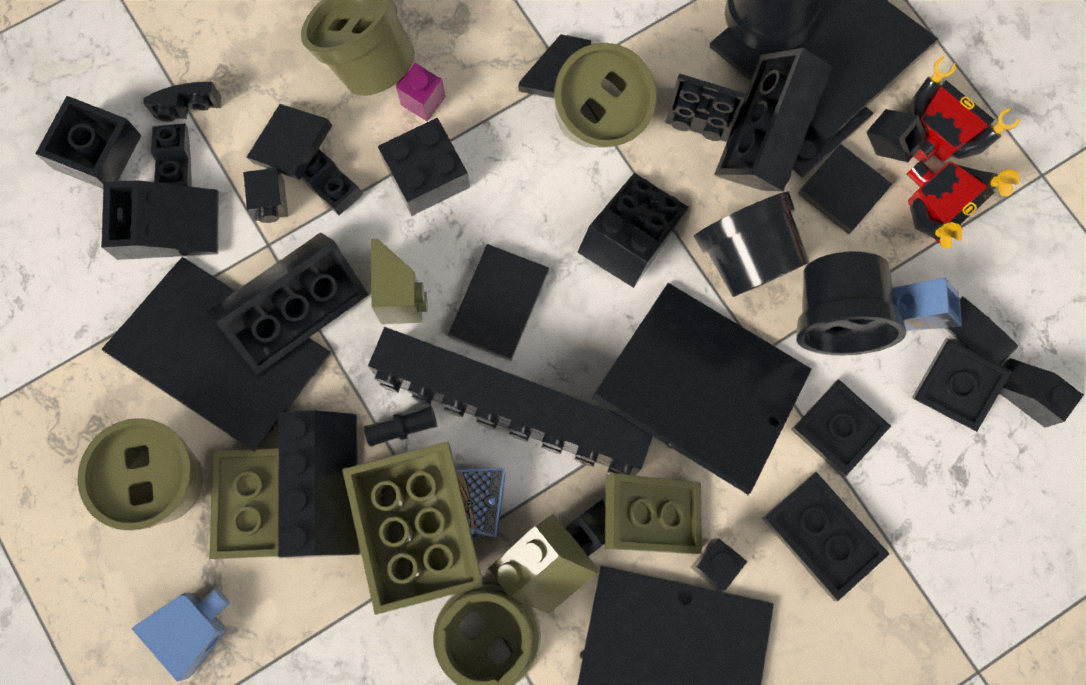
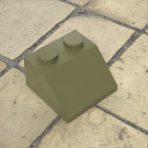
[371,239,428,324]
[488,514,600,614]

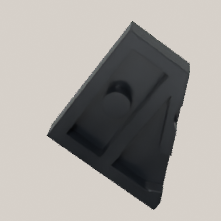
[518,34,592,98]

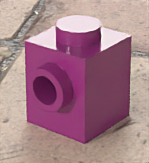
[396,63,445,121]

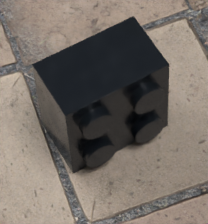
[35,96,142,189]
[378,117,470,216]

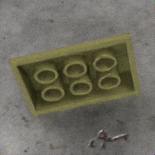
[342,441,484,615]

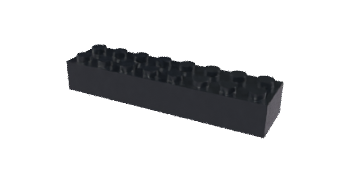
[368,326,653,476]

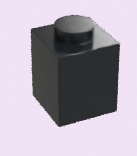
[866,109,927,162]
[243,167,288,223]
[690,538,748,591]

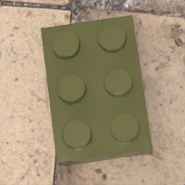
[209,448,279,559]
[605,473,702,555]

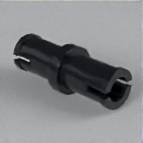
[364,405,438,447]

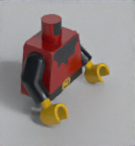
[910,57,1020,162]
[906,160,1019,249]

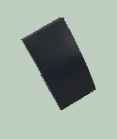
[143,82,222,122]
[151,123,192,187]
[301,149,363,216]
[944,296,1018,365]

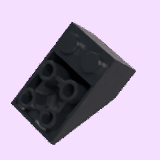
[665,73,747,142]
[577,173,689,288]
[101,180,219,260]

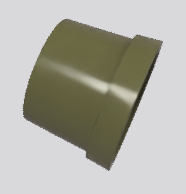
[301,0,415,96]
[554,43,657,148]
[78,418,203,531]
[433,582,541,685]

